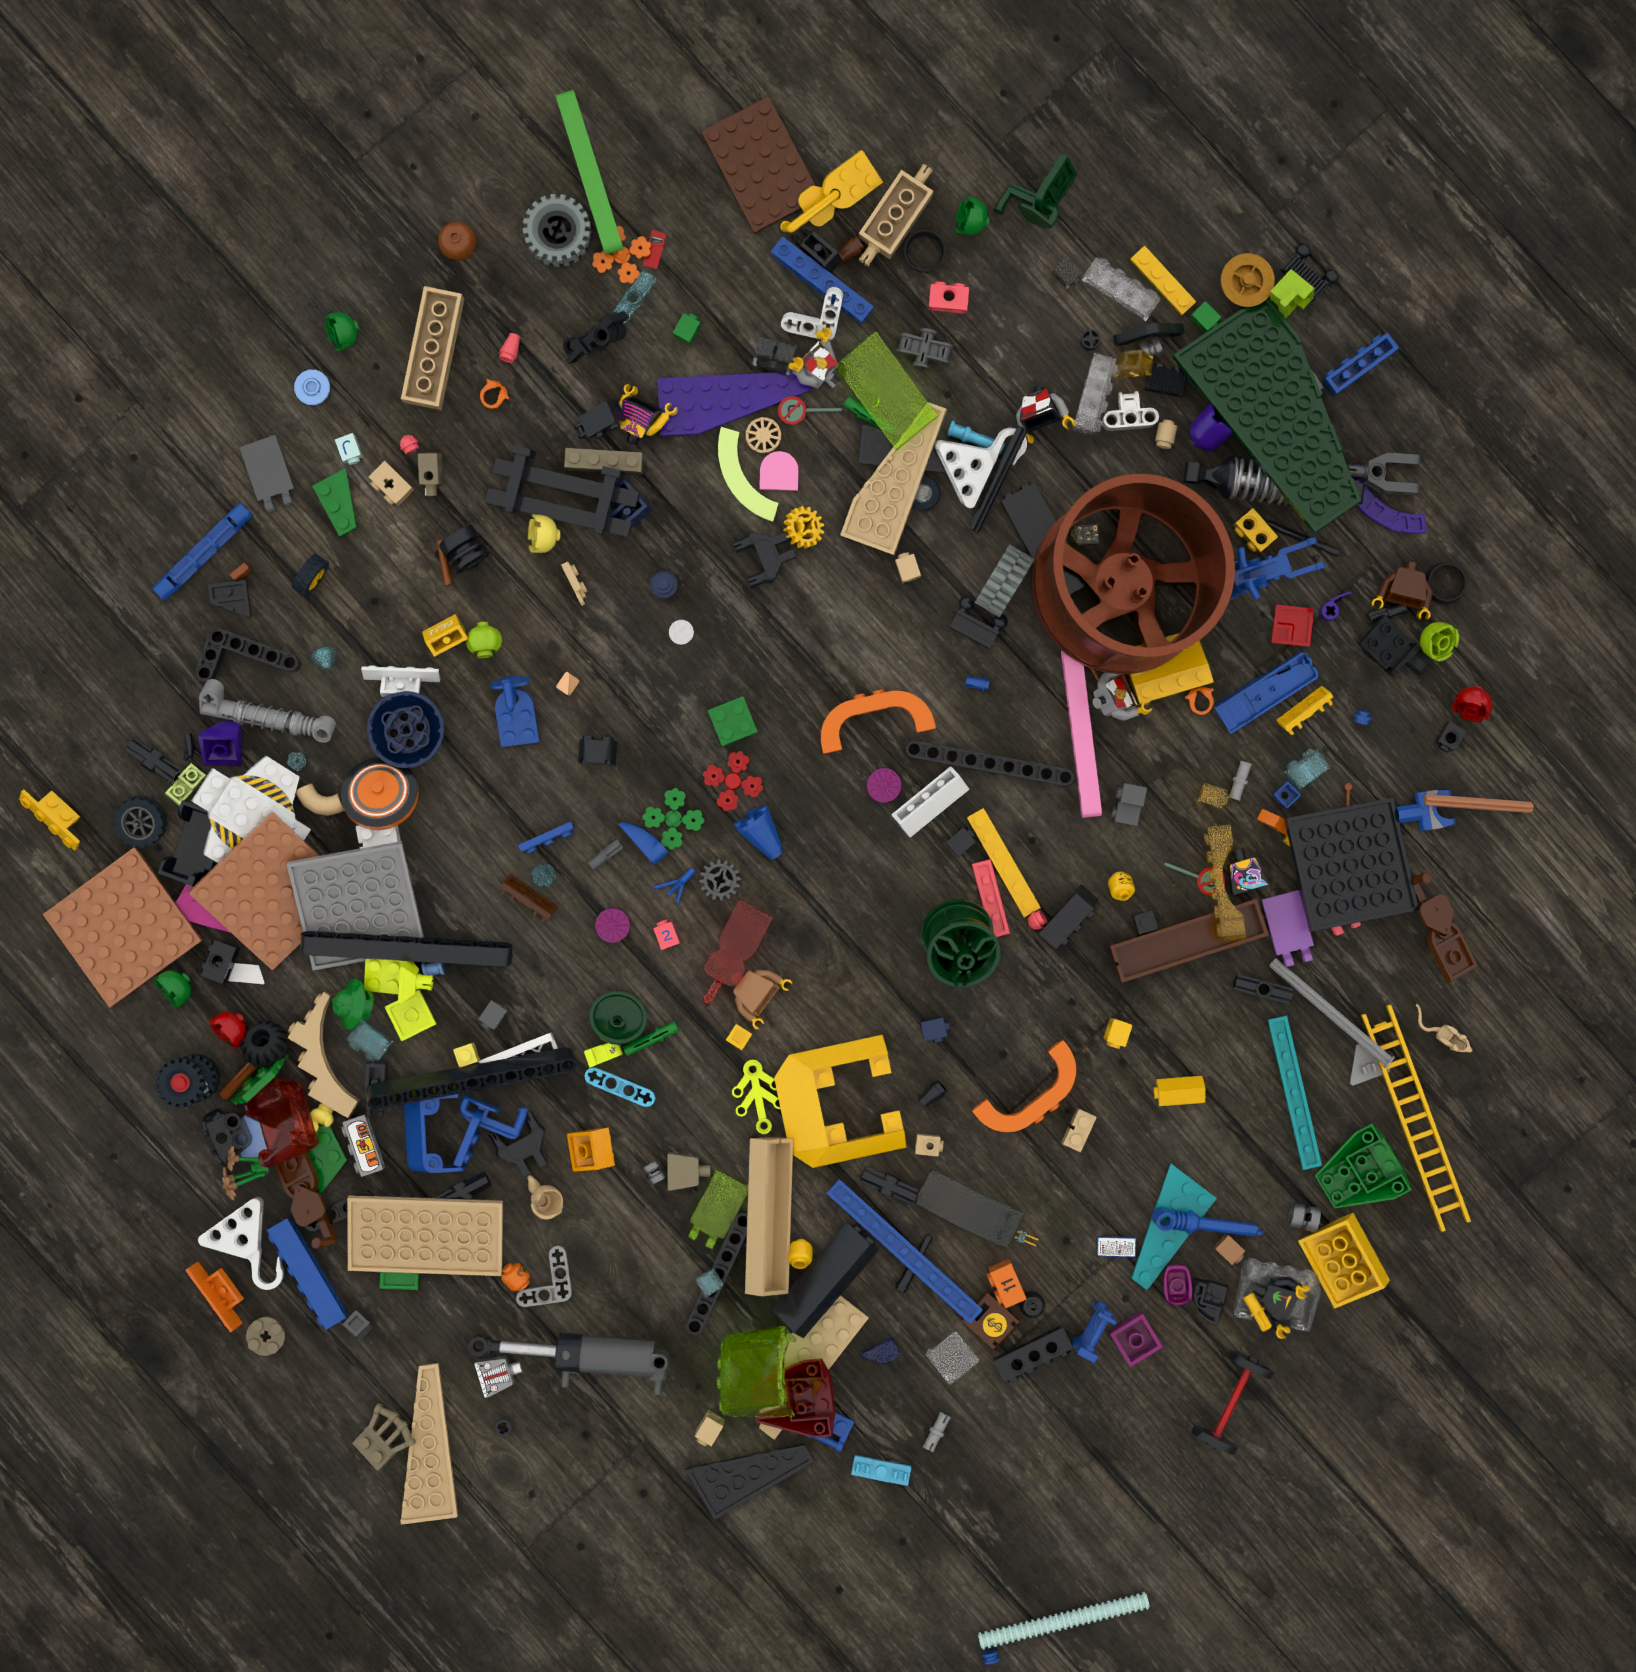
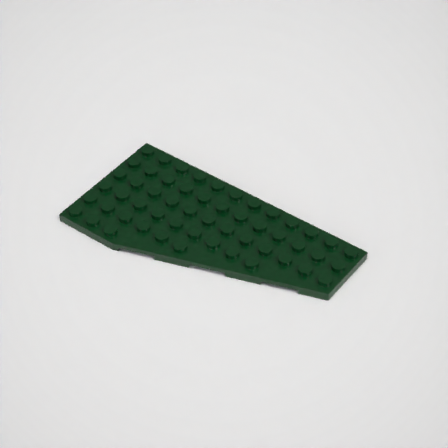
[1172,298,1361,534]

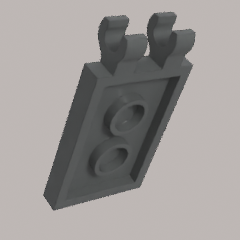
[239,435,295,513]

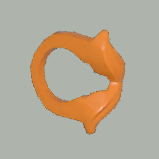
[480,379,510,409]
[1185,687,1214,715]

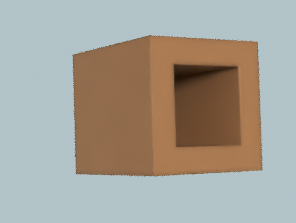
[1213,1233,1245,1265]

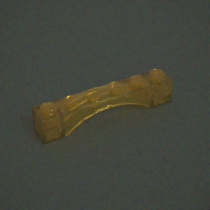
[1204,825,1246,942]

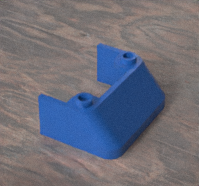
[404,1093,466,1173]

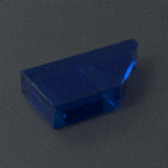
[860,1338,901,1364]

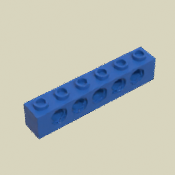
[771,236,874,326]

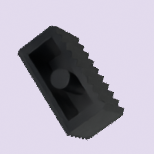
[1144,363,1187,398]

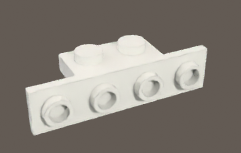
[361,666,440,697]

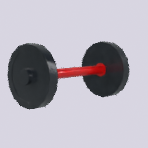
[1191,1350,1275,1455]

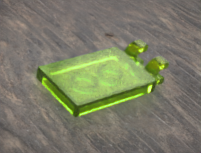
[688,1170,748,1249]

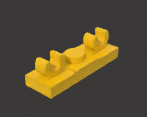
[1276,686,1333,735]

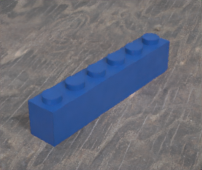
[267,1216,349,1330]

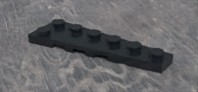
[858,425,974,474]

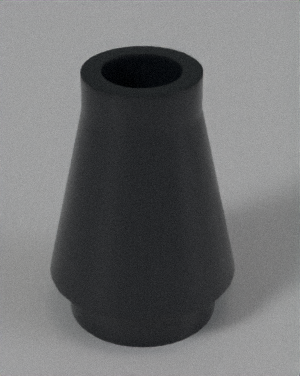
[918,1080,948,1107]

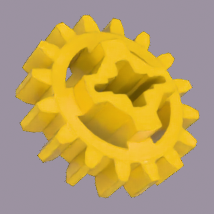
[783,506,824,549]

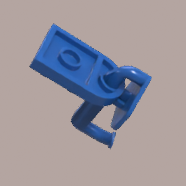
[491,675,540,747]
[453,1095,529,1167]

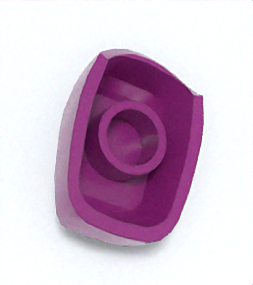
[1164,1264,1192,1306]

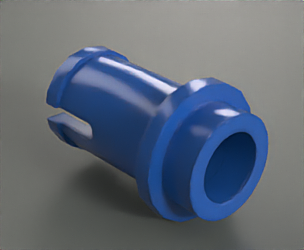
[965,675,990,692]

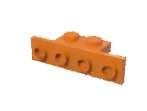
[185,1261,244,1333]

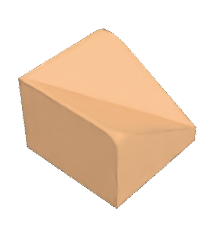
[556,672,579,696]

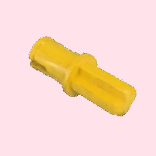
[1243,1293,1272,1332]

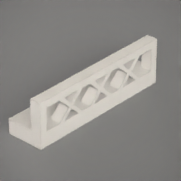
[478,1032,558,1064]

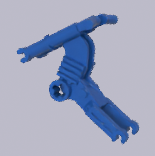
[1230,537,1326,600]

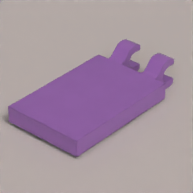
[1261,890,1314,967]

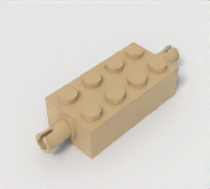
[858,164,933,267]

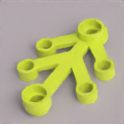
[732,1060,780,1134]

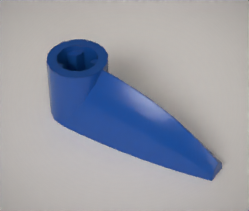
[618,822,669,865]

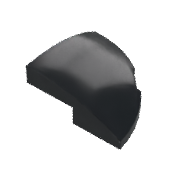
[1190,1278,1229,1325]

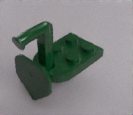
[993,153,1077,229]

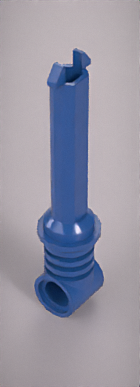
[1152,1207,1264,1236]

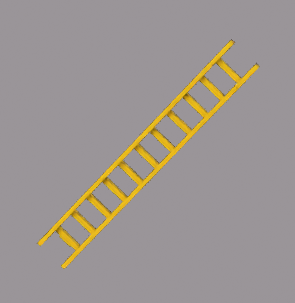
[1361,1004,1471,1232]

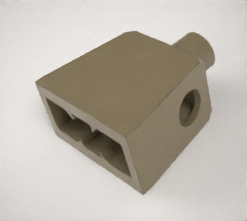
[418,453,442,496]
[667,1152,711,1191]

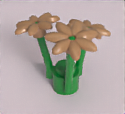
[222,1146,268,1200]

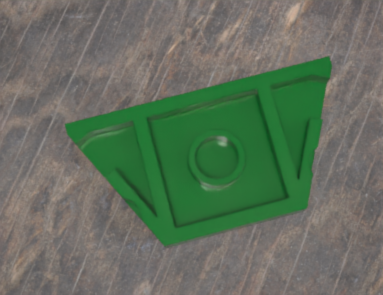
[230,1053,289,1106]
[288,1125,348,1193]

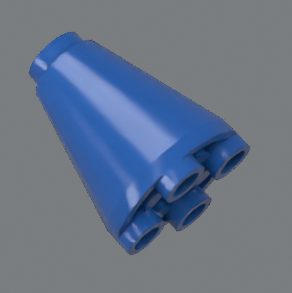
[734,805,783,860]

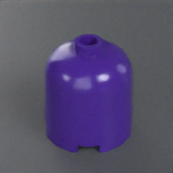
[1189,404,1233,451]

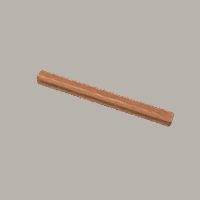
[1423,794,1534,813]

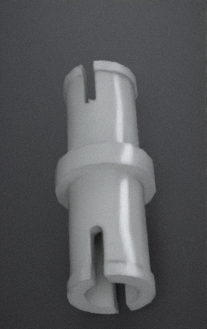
[1229,761,1252,801]
[923,1412,951,1452]

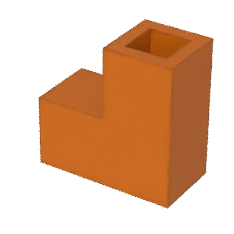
[1257,809,1287,835]

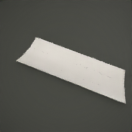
[216,961,265,984]

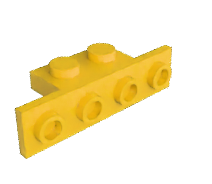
[19,790,80,851]

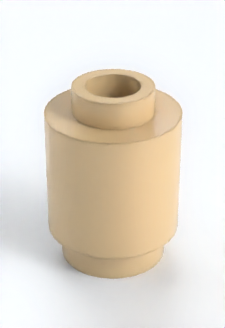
[1155,420,1177,449]

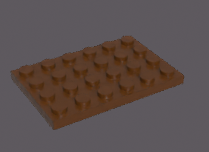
[701,96,816,234]

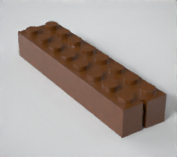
[1108,899,1269,983]

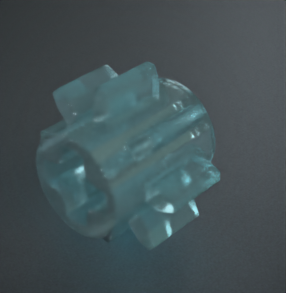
[531,863,556,887]

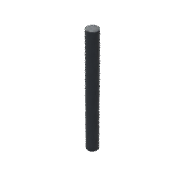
[1267,520,1340,557]

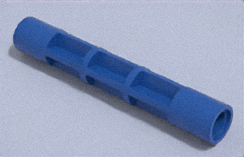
[152,502,253,601]

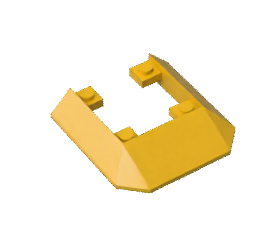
[774,1035,906,1168]

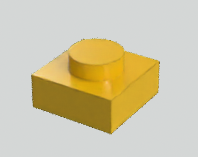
[726,1024,752,1050]

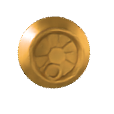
[1221,253,1275,307]

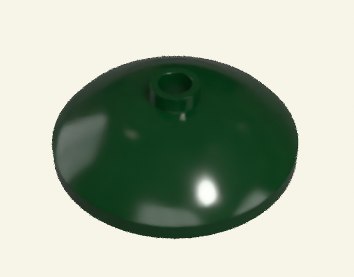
[589,991,647,1045]

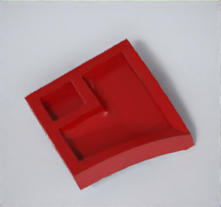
[1271,604,1314,647]

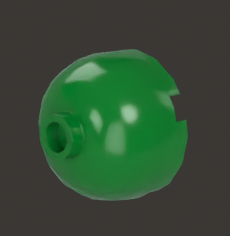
[955,196,990,236]
[324,312,359,352]
[154,970,191,1008]

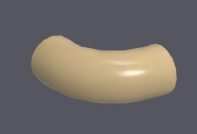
[296,784,345,816]

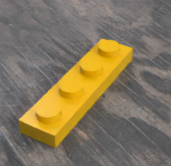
[1130,246,1196,316]

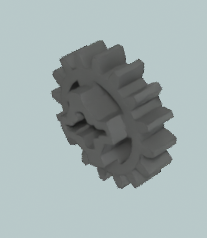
[699,859,741,901]

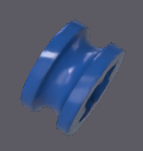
[981,1649,1000,1665]

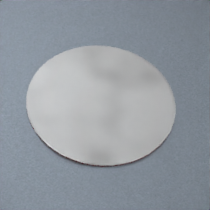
[669,620,694,645]

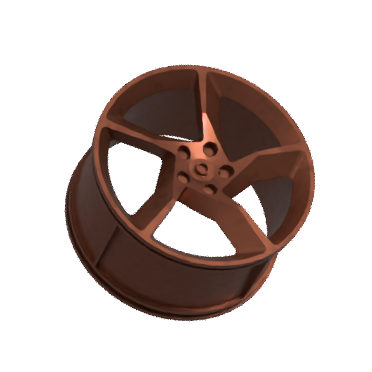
[1031,474,1235,675]

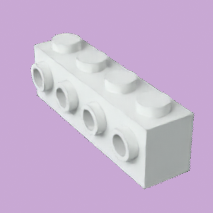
[891,766,969,837]

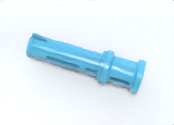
[946,420,1005,454]

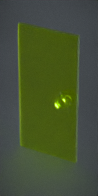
[837,332,938,450]

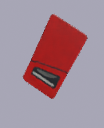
[643,230,666,269]

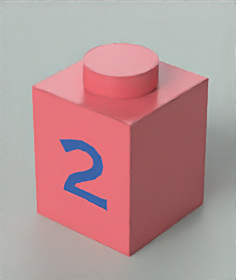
[653,919,680,950]

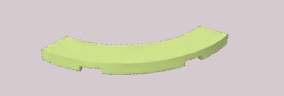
[718,427,778,522]

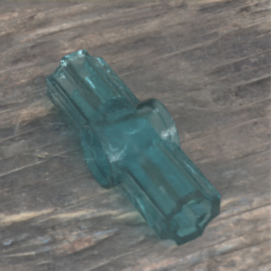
[613,270,657,325]

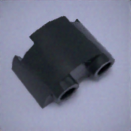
[578,736,617,765]

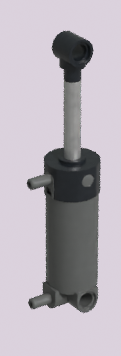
[469,1332,670,1395]

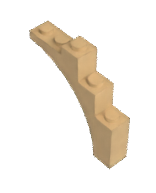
[288,991,360,1118]

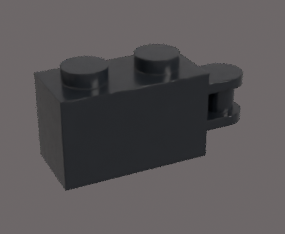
[574,399,626,439]

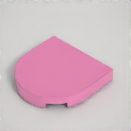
[759,451,798,491]

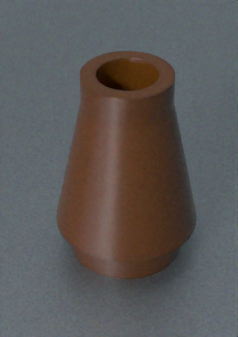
[838,236,865,263]

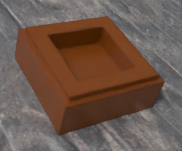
[229,562,252,581]

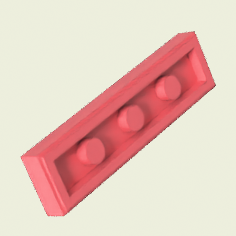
[972,859,1010,937]

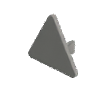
[1350,1044,1390,1086]

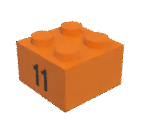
[986,1259,1026,1308]

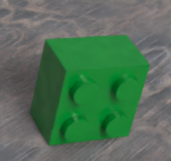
[708,696,758,747]

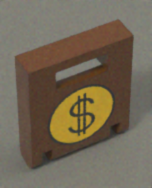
[961,1291,1021,1351]

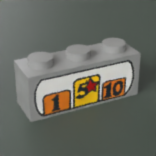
[341,1114,386,1177]

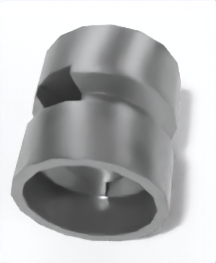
[1288,1202,1321,1232]

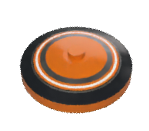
[341,757,419,830]

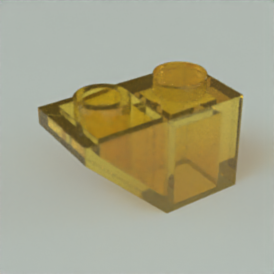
[1115,350,1153,377]

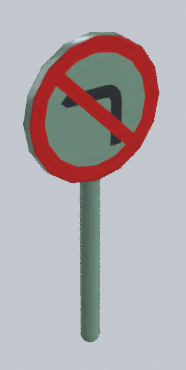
[778,396,843,425]
[1164,863,1226,896]

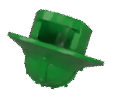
[332,978,374,1030]

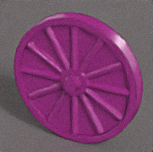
[867,768,901,803]
[595,908,630,943]

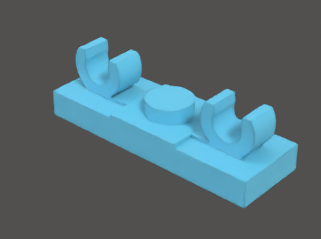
[851,1455,911,1486]

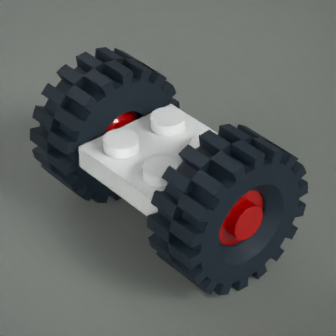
[155,1054,220,1108]

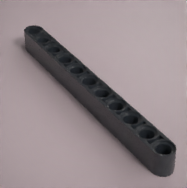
[300,931,513,966]
[365,1047,577,1110]

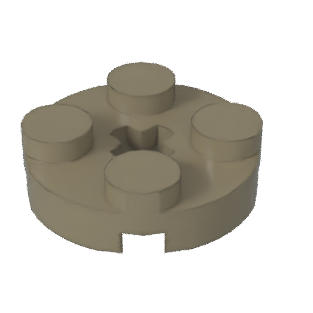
[246,1316,286,1356]

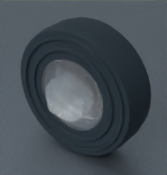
[912,476,941,511]

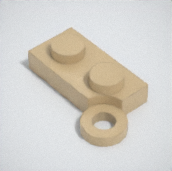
[561,562,588,606]

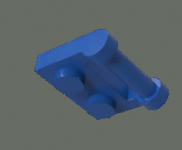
[805,1412,854,1453]

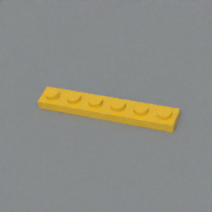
[967,808,1041,917]

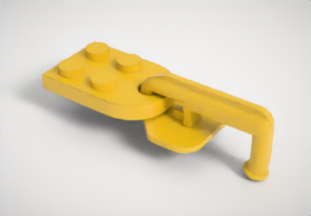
[780,150,883,233]

